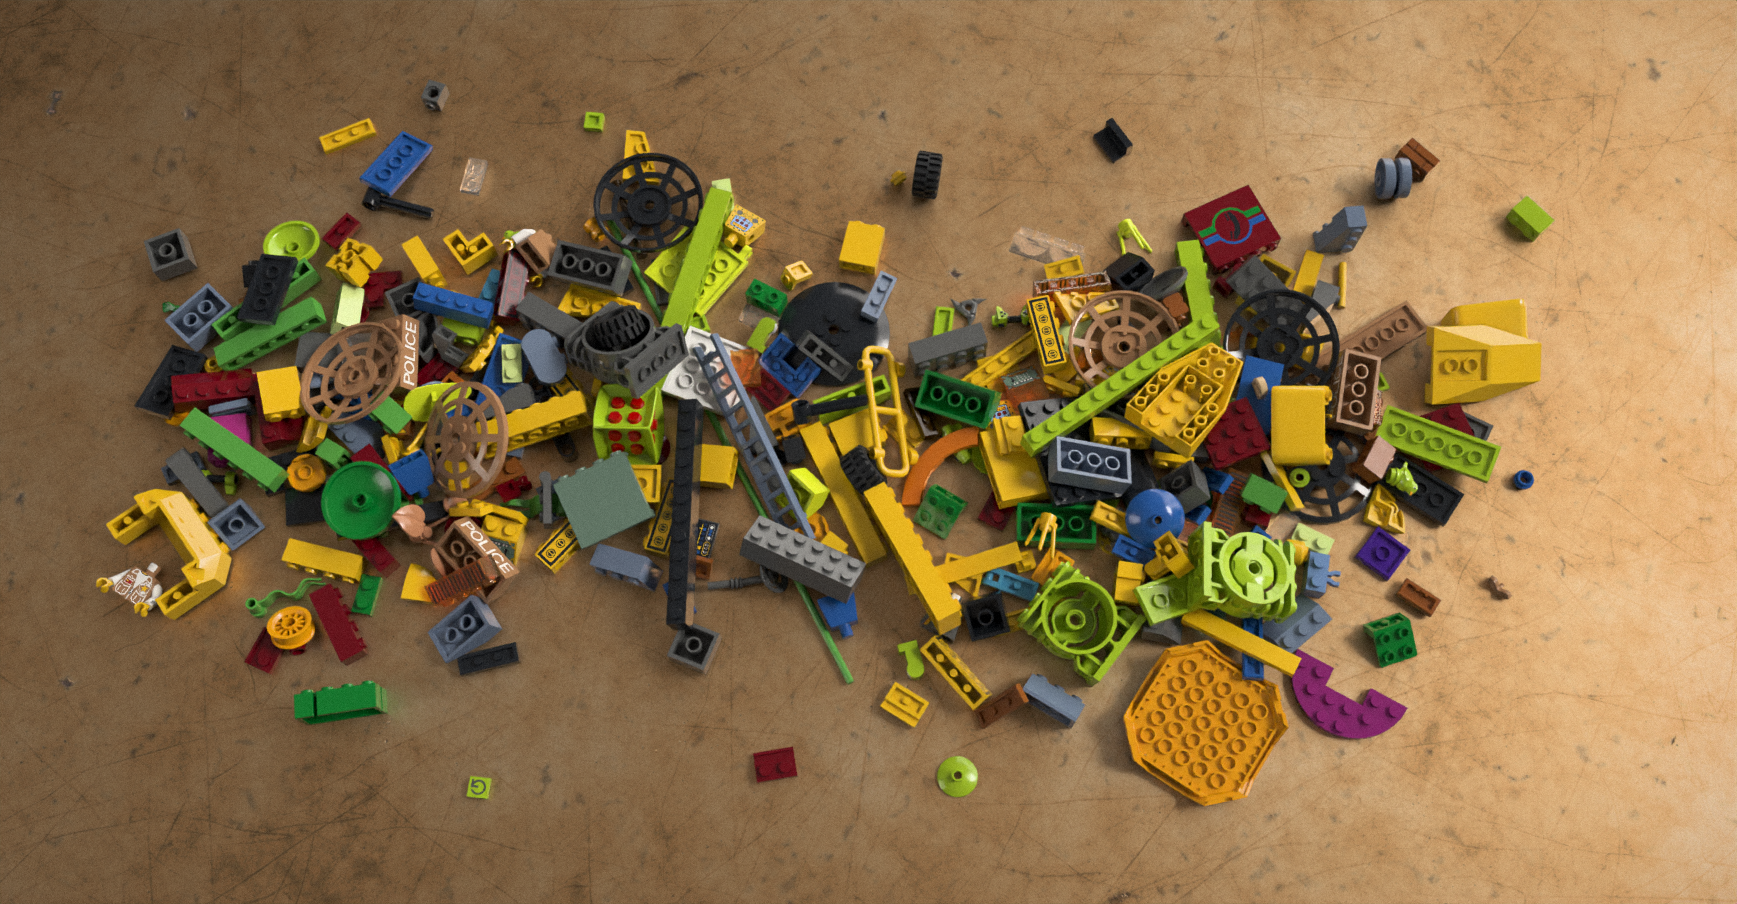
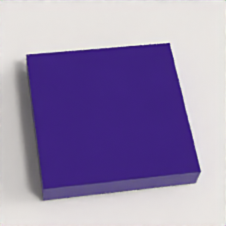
[1354,527,1410,581]

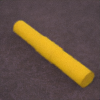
[1337,262,1347,309]

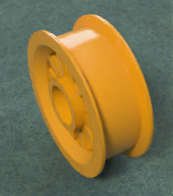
[267,606,316,649]

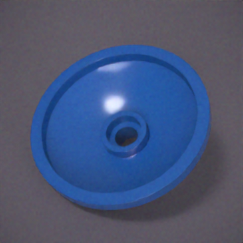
[1125,489,1185,548]

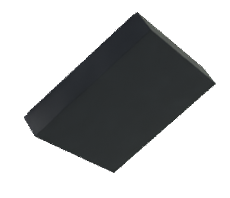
[285,484,326,527]

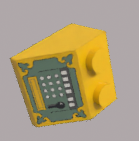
[481,514,528,567]

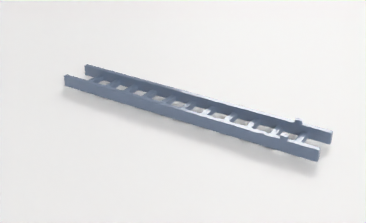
[693,333,816,539]

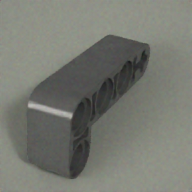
[165,447,229,518]

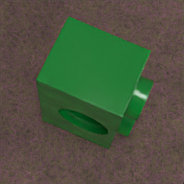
[745,278,788,318]

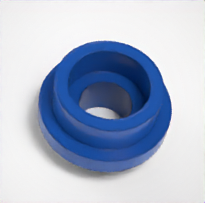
[1513,470,1534,489]

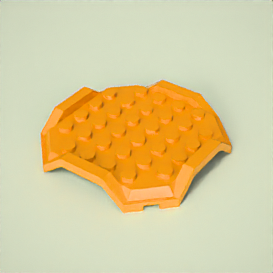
[1123,640,1289,806]

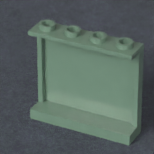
[553,450,656,549]

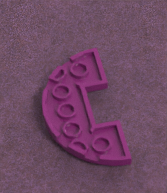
[1291,649,1408,739]

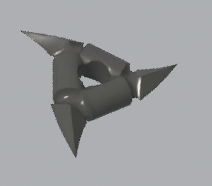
[950,298,986,326]

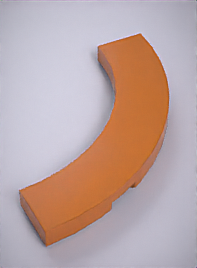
[902,426,979,507]

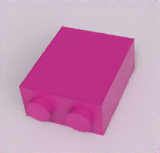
[208,413,253,468]

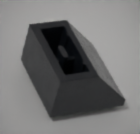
[1100,252,1155,292]

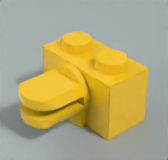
[1144,531,1195,581]

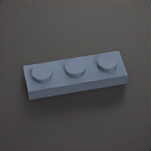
[860,271,897,323]

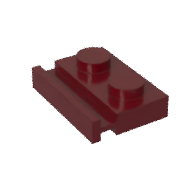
[417,353,461,386]
[745,368,791,412]
[978,491,1016,533]
[244,627,286,675]
[753,746,798,784]

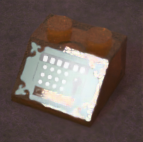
[998,365,1050,411]

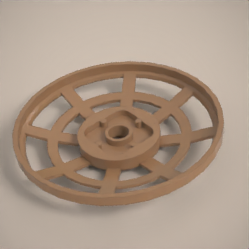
[1068,291,1180,400]
[300,322,404,425]
[424,381,509,498]

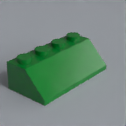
[915,370,1002,429]

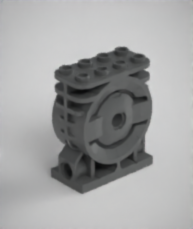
[564,301,689,399]

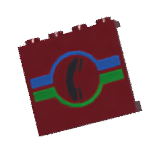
[1181,185,1281,275]

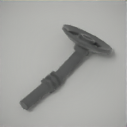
[707,565,788,593]

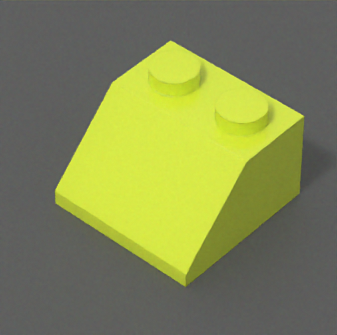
[775,467,830,522]

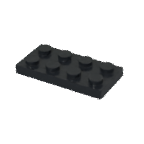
[237,254,299,325]
[134,345,208,420]
[1376,452,1464,527]

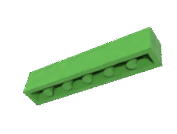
[212,257,322,341]
[213,297,327,371]
[180,407,289,493]

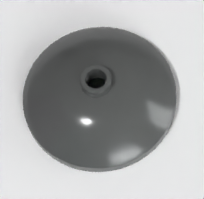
[1138,266,1188,302]

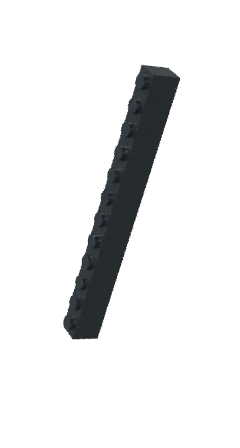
[666,398,704,631]

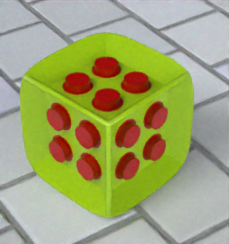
[593,384,664,465]

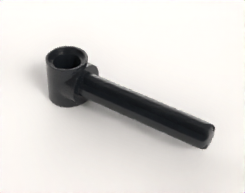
[361,187,434,219]
[791,394,868,425]

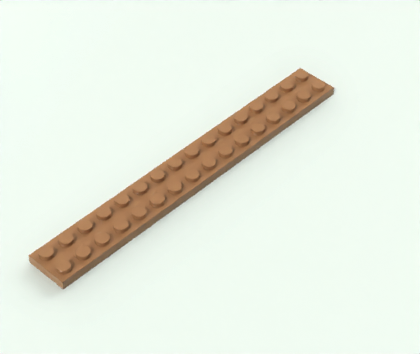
[1169,300,1427,471]

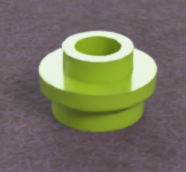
[1290,468,1310,488]

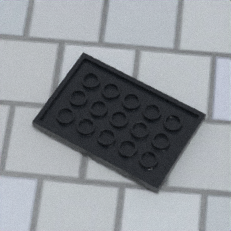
[1018,396,1124,509]

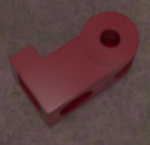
[1212,263,1242,299]

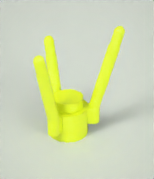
[1116,219,1152,256]

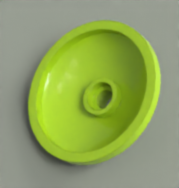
[263,221,320,261]

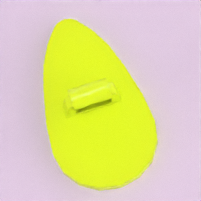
[403,383,472,422]

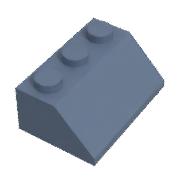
[1263,593,1332,653]
[1023,673,1085,729]

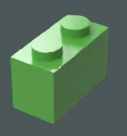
[368,391,413,435]
[315,438,353,471]
[1240,473,1288,514]

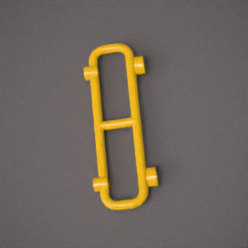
[857,346,918,478]

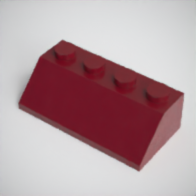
[171,368,256,412]
[252,373,305,451]

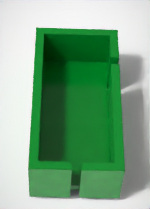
[294,681,388,725]

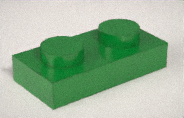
[351,574,383,617]

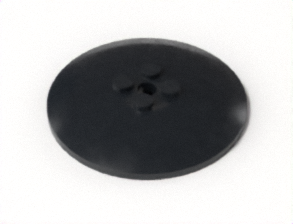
[778,282,890,387]

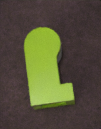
[747,317,778,354]
[897,640,924,681]

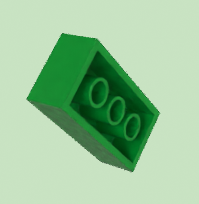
[1015,503,1096,550]

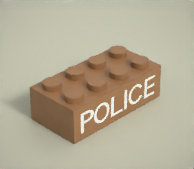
[372,314,419,399]
[1326,349,1381,436]
[434,516,520,604]

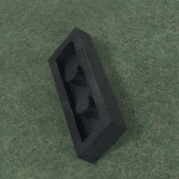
[457,642,520,677]

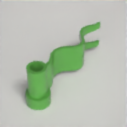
[500,493,567,519]
[245,578,326,618]

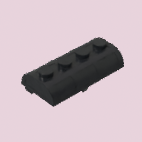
[1122,448,1160,509]

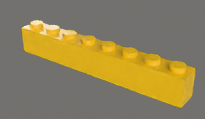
[799,421,889,569]

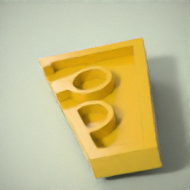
[622,130,659,185]

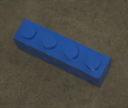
[413,282,494,329]

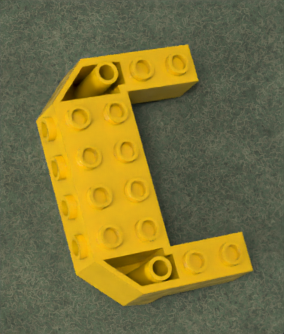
[106,489,232,620]

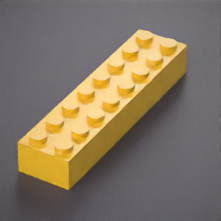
[863,482,962,635]

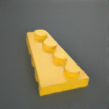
[558,284,641,318]

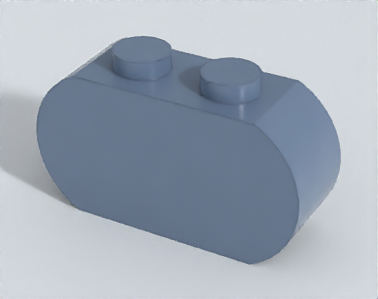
[521,329,568,387]

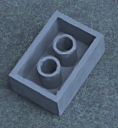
[164,283,233,352]

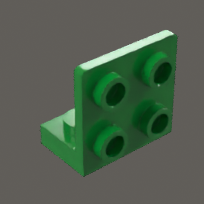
[913,483,969,539]
[1363,612,1418,668]

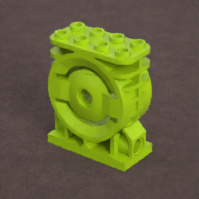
[1187,521,1297,624]
[1016,561,1146,687]

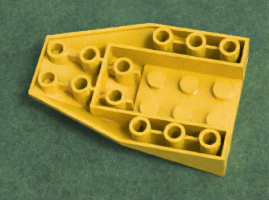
[1425,325,1542,404]
[1124,342,1243,459]

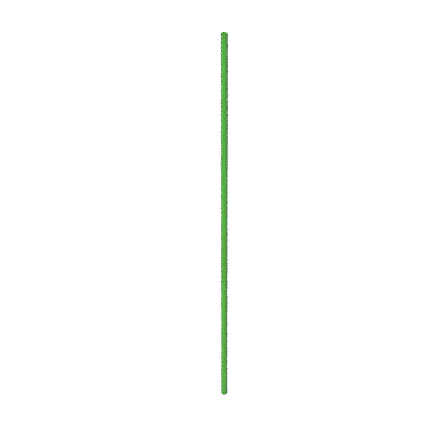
[606,220,854,685]

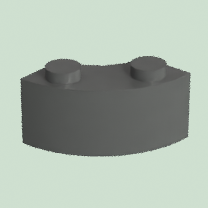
[416,312,441,364]

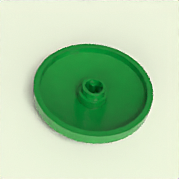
[321,461,401,540]

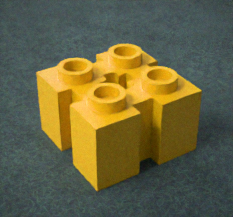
[325,238,383,288]
[1111,561,1146,612]

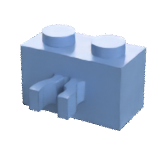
[1300,551,1341,599]

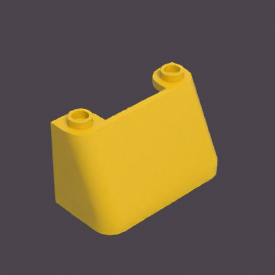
[1441,299,1528,339]
[1271,386,1333,466]

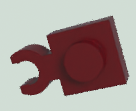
[495,475,533,503]

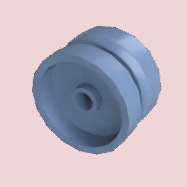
[1374,158,1412,199]

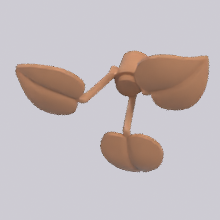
[391,491,469,579]

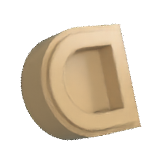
[1251,376,1268,400]

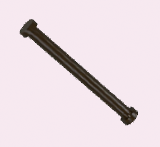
[611,180,648,260]

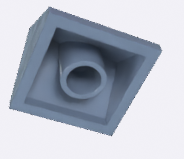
[208,498,265,551]

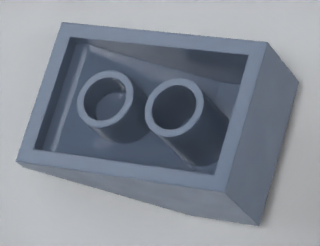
[428,595,502,663]

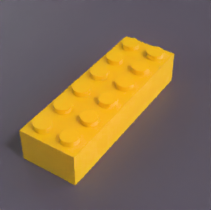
[475,391,593,459]

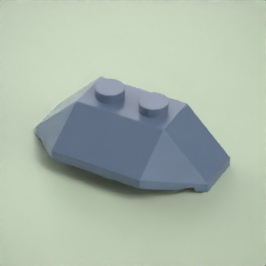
[328,410,385,459]

